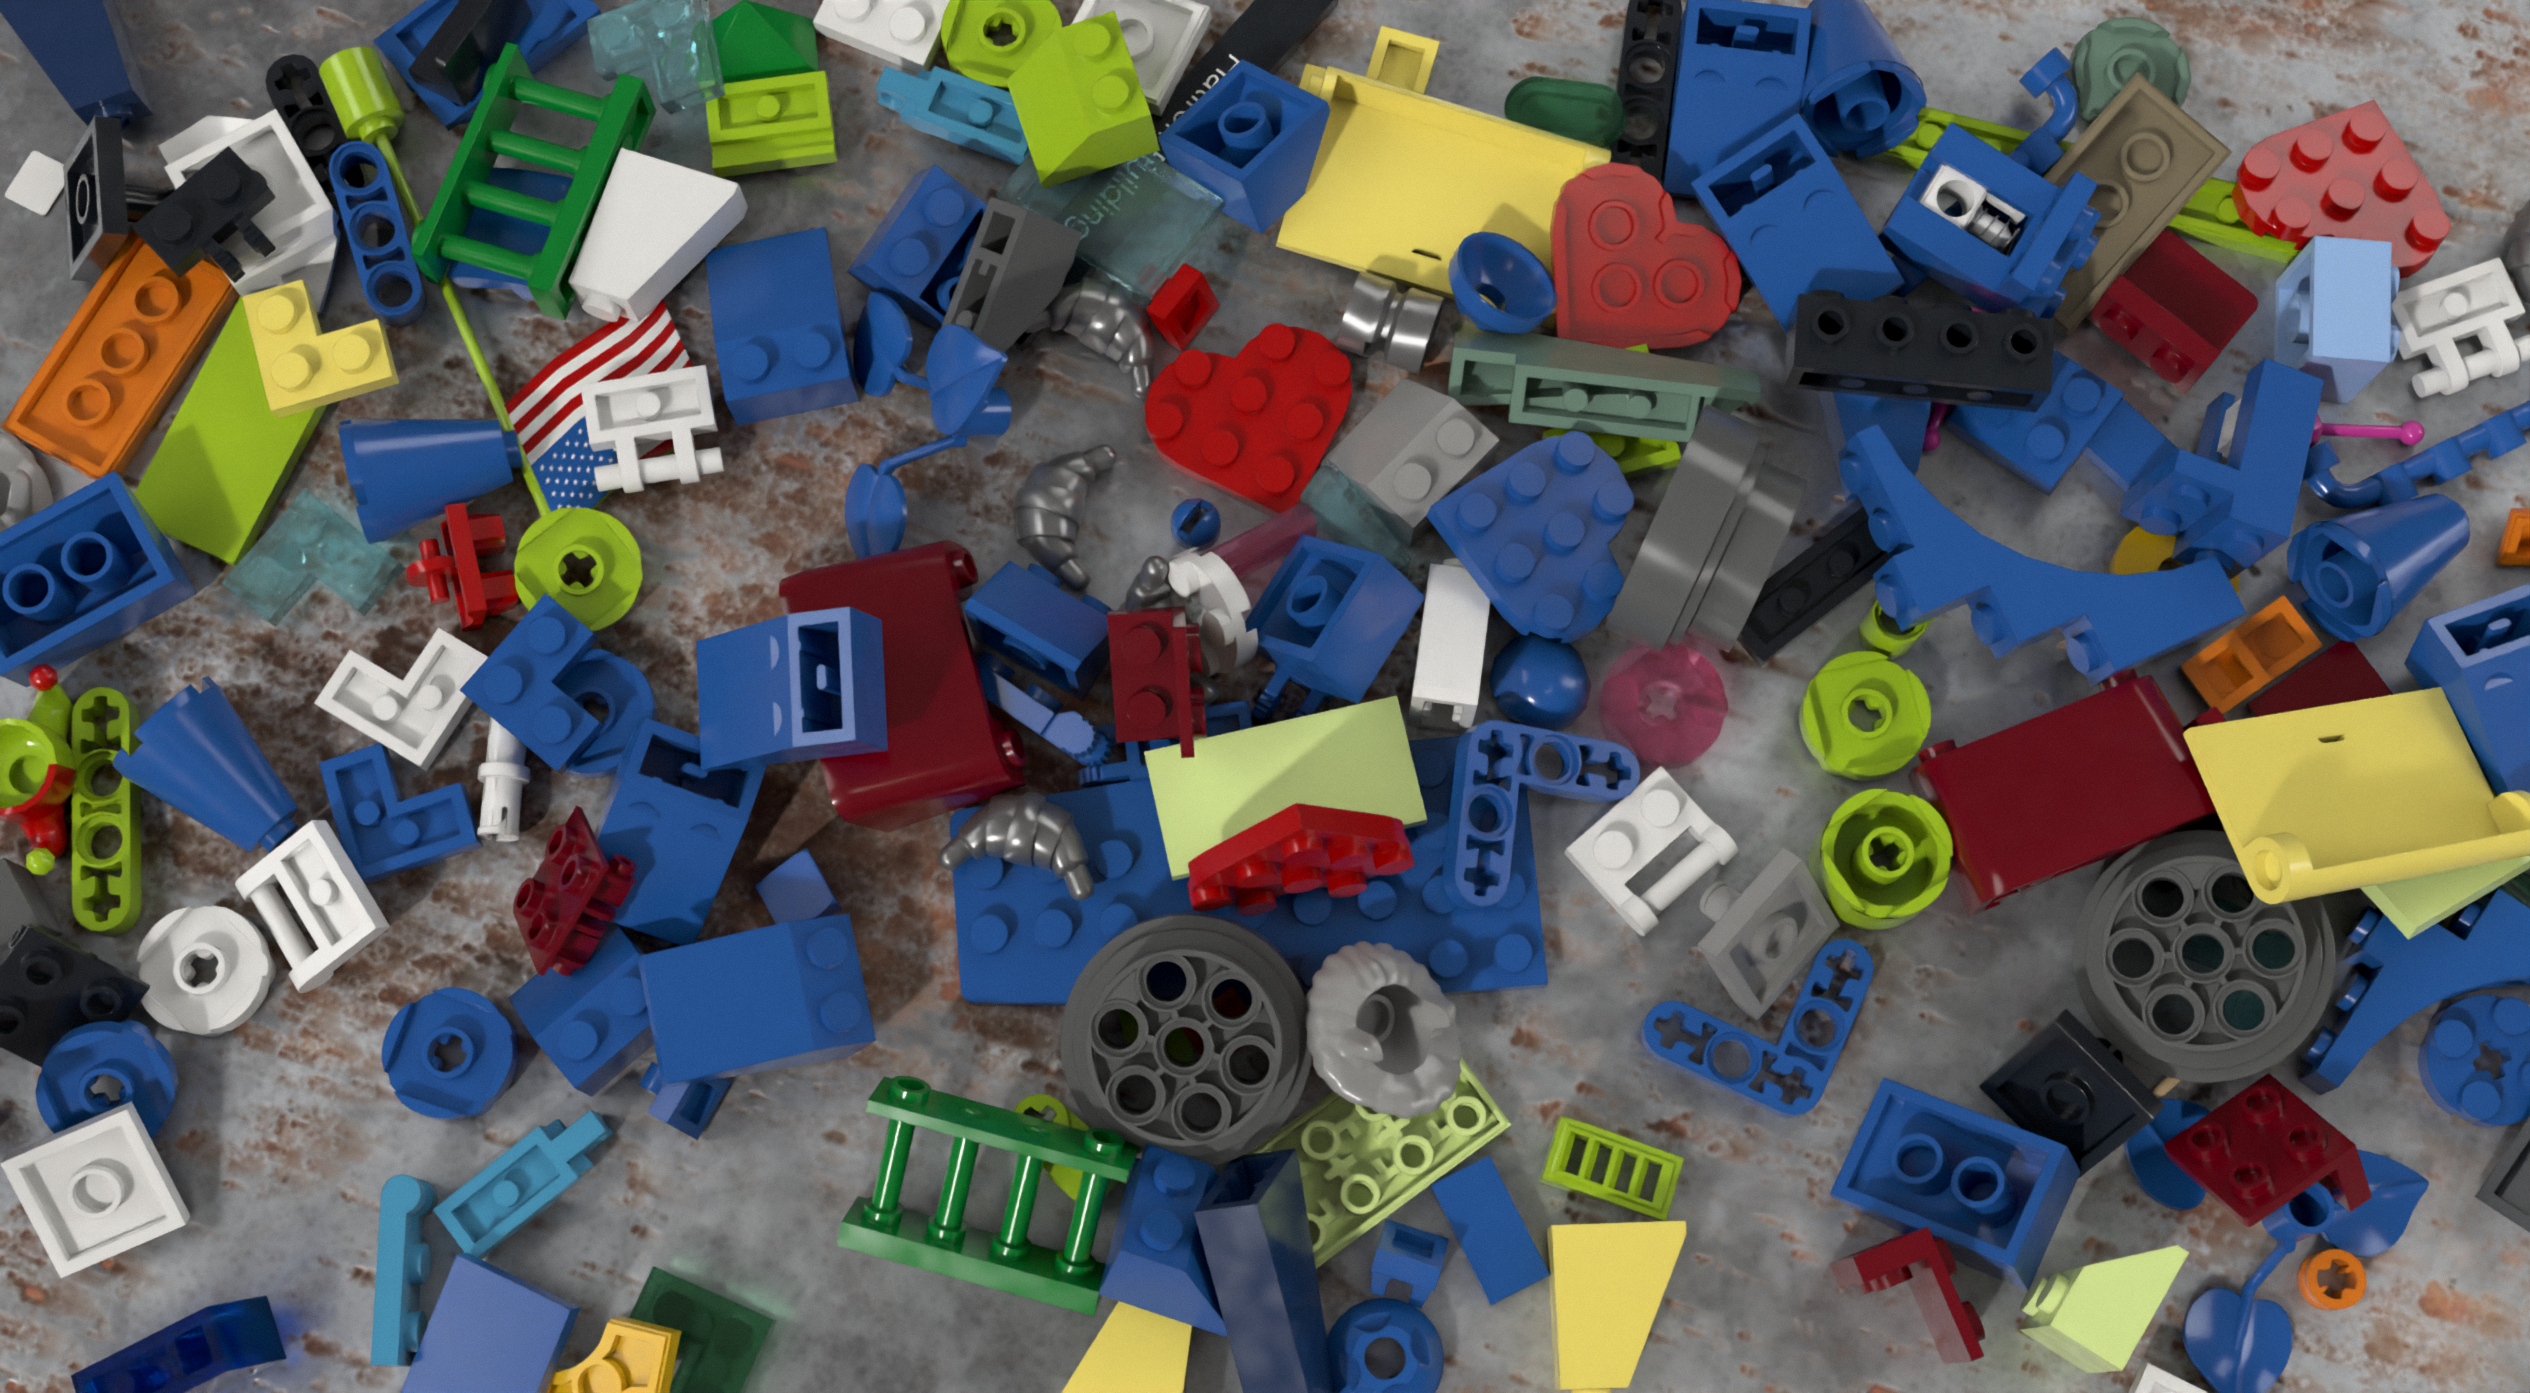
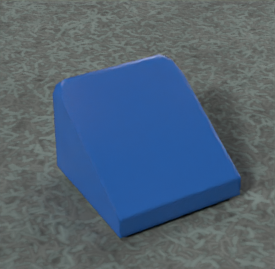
[755,848,843,924]

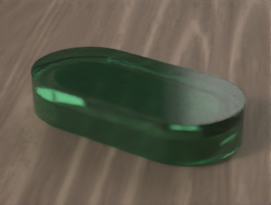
[1504,76,1627,148]

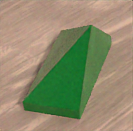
[693,0,820,93]

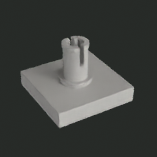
[1697,847,1840,1021]

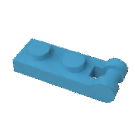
[370,1174,438,1367]

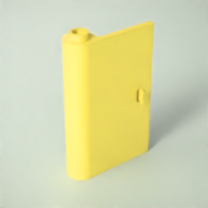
[1276,65,1611,329]
[2183,687,2530,904]

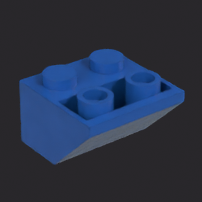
[847,165,987,330]

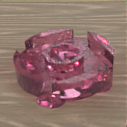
[1598,642,1728,770]

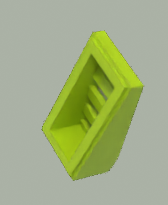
[1538,1115,1684,1221]

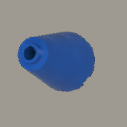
[1801,0,1927,158]
[338,418,524,544]
[2287,494,2470,642]
[112,676,299,854]

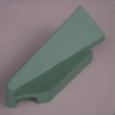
[1447,321,1761,443]

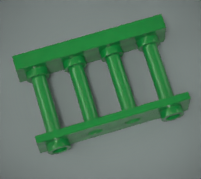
[411,42,657,321]
[836,1076,1140,1316]

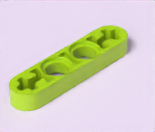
[72,686,142,937]

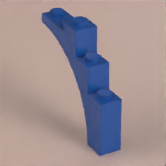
[1837,424,2247,688]
[2298,888,2530,1095]

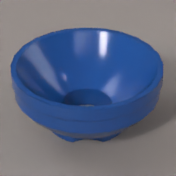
[1448,232,1557,334]
[1327,1298,1444,1393]

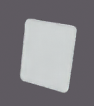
[5,151,64,216]

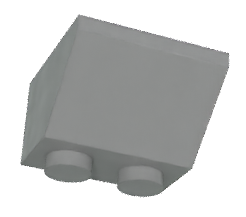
[1320,377,1500,549]

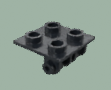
[0,924,150,1068]

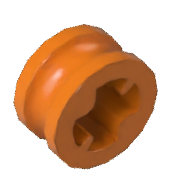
[2296,1249,2367,1310]

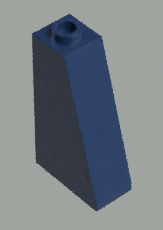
[0,0,153,131]
[1194,1148,1335,1393]

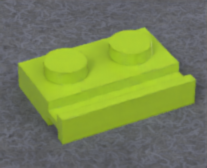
[704,71,838,177]

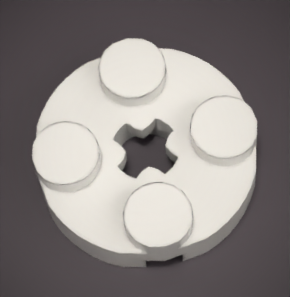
[1165,547,1258,677]
[136,905,276,1038]

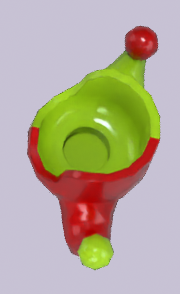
[0,663,77,875]

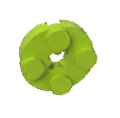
[941,0,1063,92]
[514,507,643,632]
[1799,651,1931,781]

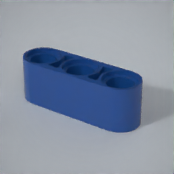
[329,141,426,327]

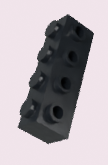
[1783,289,2055,412]

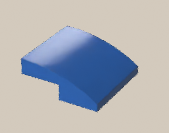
[446,167,577,301]

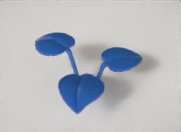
[845,292,1012,559]
[2124,1099,2429,1393]

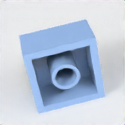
[2274,236,2400,404]

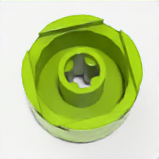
[1808,788,1953,930]

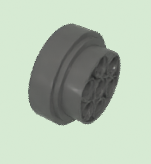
[1604,404,1808,654]
[2073,830,2336,1083]
[1060,912,1312,1166]

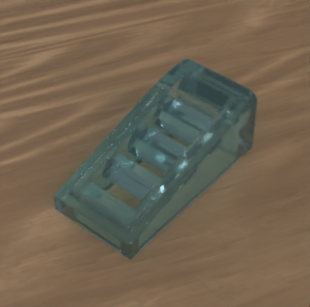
[1300,459,1411,577]

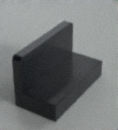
[408,0,532,107]

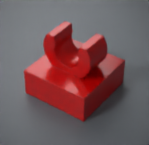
[1138,263,1220,352]

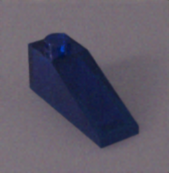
[71,1295,287,1393]

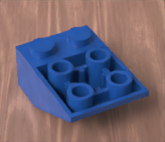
[1662,0,1812,199]
[1691,113,1905,336]
[2404,583,2530,795]
[696,606,888,772]
[594,717,767,946]

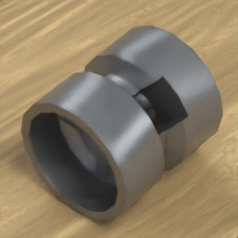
[1337,271,1445,374]

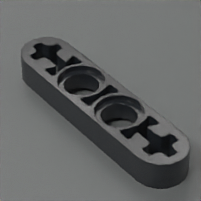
[1608,0,1682,183]

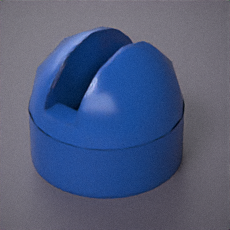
[1171,498,1221,552]

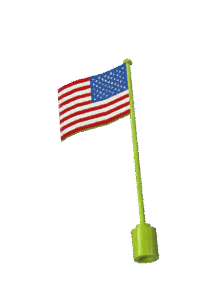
[319,46,693,517]

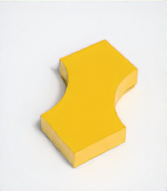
[546,1316,681,1393]

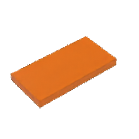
[0,229,240,481]

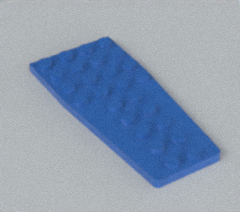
[950,736,1548,1006]

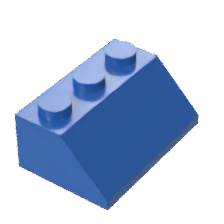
[0,471,197,688]

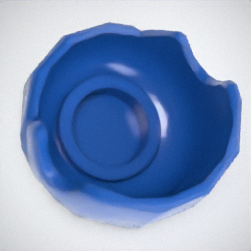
[1489,633,1591,731]

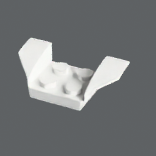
[158,109,341,316]

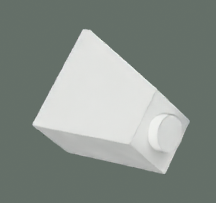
[568,148,748,322]
[1407,558,1490,733]

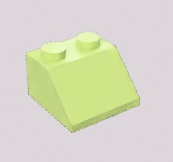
[2019,1245,2189,1374]

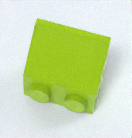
[1006,10,1160,189]

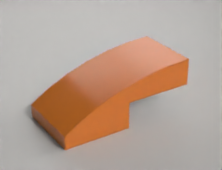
[2179,595,2323,715]

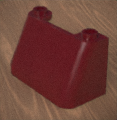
[779,540,1027,833]
[1908,668,2219,917]

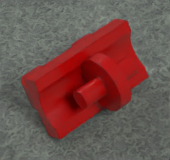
[405,502,518,632]

